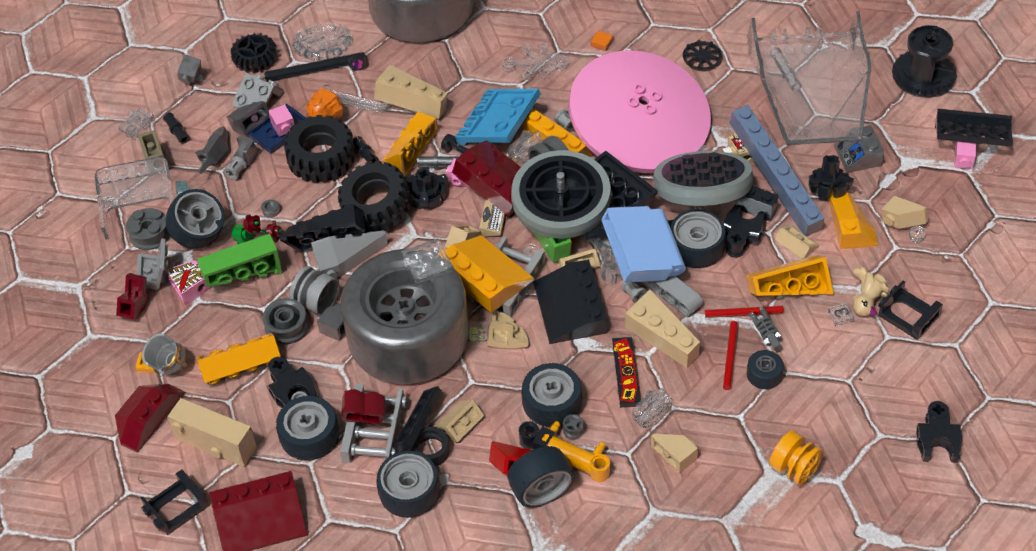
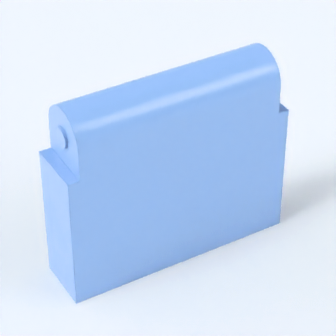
[601,206,686,283]

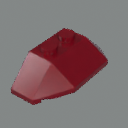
[115,383,185,453]

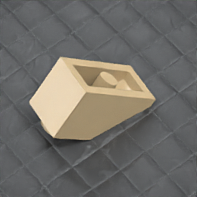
[881,196,928,229]
[445,224,482,248]
[651,434,698,473]

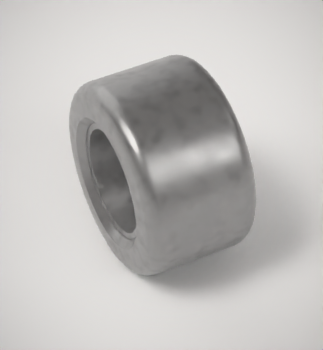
[368,0,474,42]
[341,249,469,384]

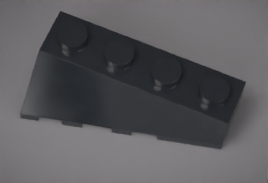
[280,204,365,253]

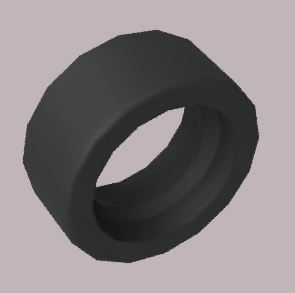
[410,426,450,466]

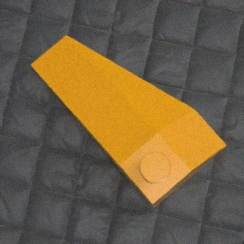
[828,189,878,249]

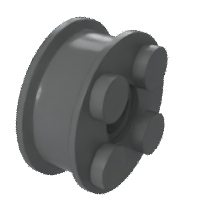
[126,208,170,250]
[263,298,308,344]

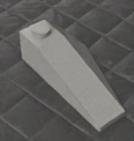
[311,231,388,278]

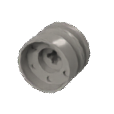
[289,266,340,315]

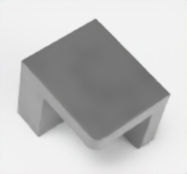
[232,136,257,167]

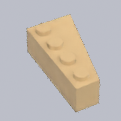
[374,65,448,119]
[625,290,700,368]

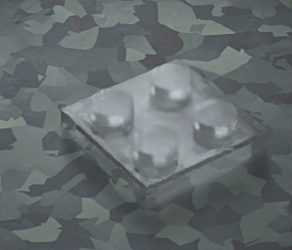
[401,238,454,284]

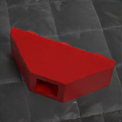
[489,441,532,475]

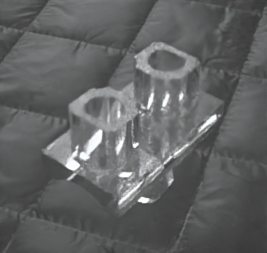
[119,108,154,140]

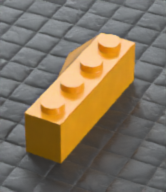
[522,109,594,157]
[383,112,438,177]
[746,255,834,296]
[195,333,281,385]

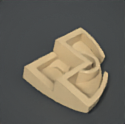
[486,310,529,349]

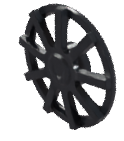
[683,40,722,70]

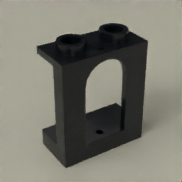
[878,280,943,340]
[140,469,209,536]

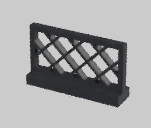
[935,109,1013,147]

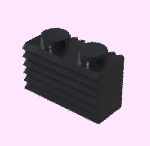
[736,185,778,221]

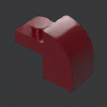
[116,273,149,320]

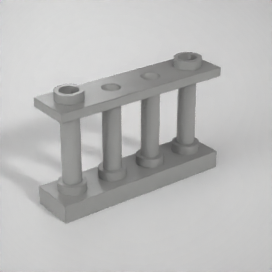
[469,236,545,317]
[340,384,407,464]

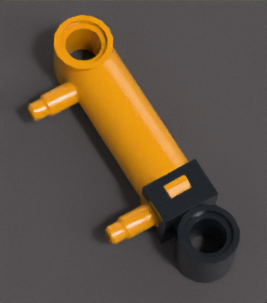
[518,421,610,482]

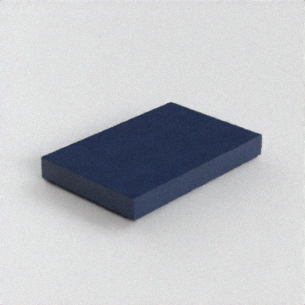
[247,104,306,154]

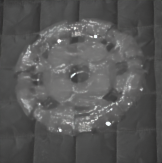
[292,22,353,60]

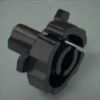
[808,155,854,199]
[405,167,448,209]

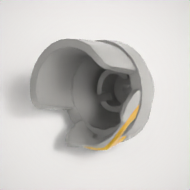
[142,333,187,375]

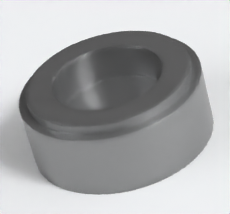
[261,199,280,218]

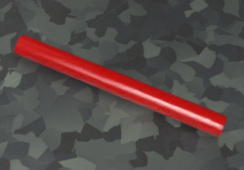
[704,306,783,318]
[723,321,738,390]

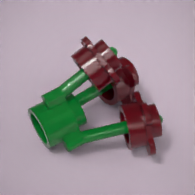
[232,214,281,245]

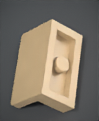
[435,400,484,442]

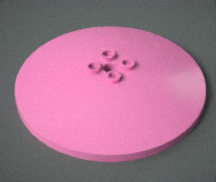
[569,50,711,173]

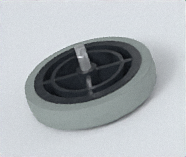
[511,150,611,238]
[654,151,753,207]

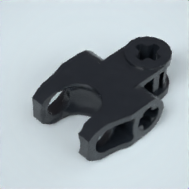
[723,204,765,258]
[267,357,317,408]
[916,401,962,462]

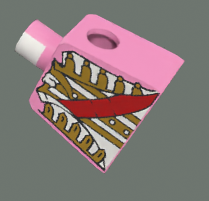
[166,260,210,305]

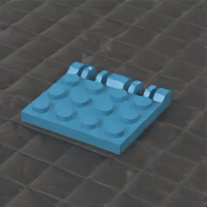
[455,88,541,145]

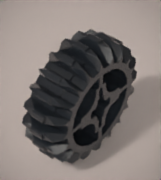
[230,32,277,73]

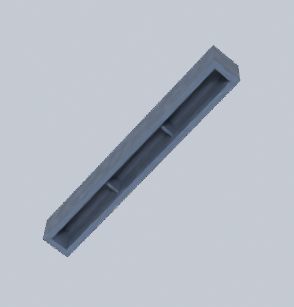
[730,105,825,236]

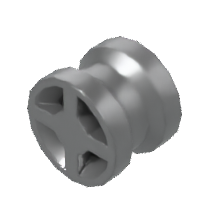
[563,414,584,440]

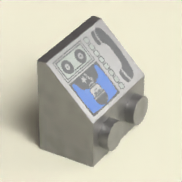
[834,125,884,173]

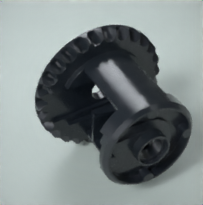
[892,25,957,97]

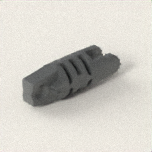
[749,306,783,353]

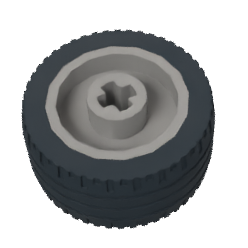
[521,363,582,427]
[276,395,339,461]

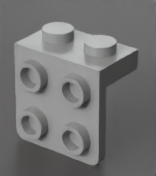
[232,73,283,108]
[136,238,168,290]

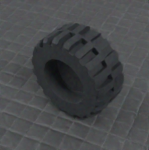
[284,115,355,183]
[338,161,412,233]

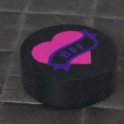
[348,54,366,71]

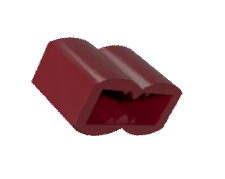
[341,389,385,424]

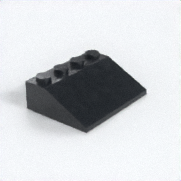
[594,150,658,208]
[533,259,607,344]

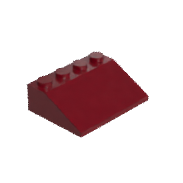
[452,140,521,217]
[209,471,307,551]

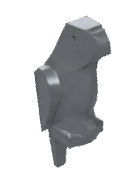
[196,126,229,174]

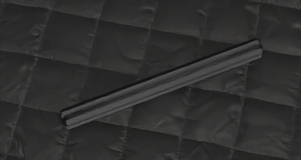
[264,52,366,82]

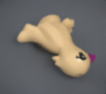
[853,267,889,316]

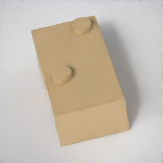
[168,398,257,467]

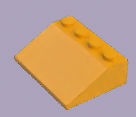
[438,235,534,313]

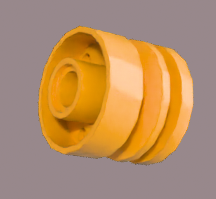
[769,430,824,486]

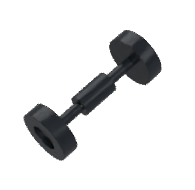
[441,134,468,154]

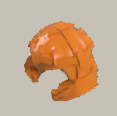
[306,88,343,119]

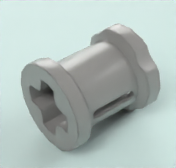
[555,109,574,132]
[224,156,247,180]
[621,282,647,303]

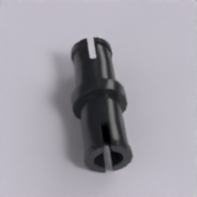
[163,112,189,144]
[353,136,379,163]

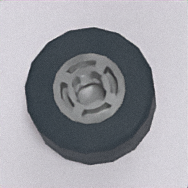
[746,350,784,389]

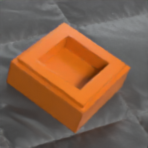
[590,30,613,51]

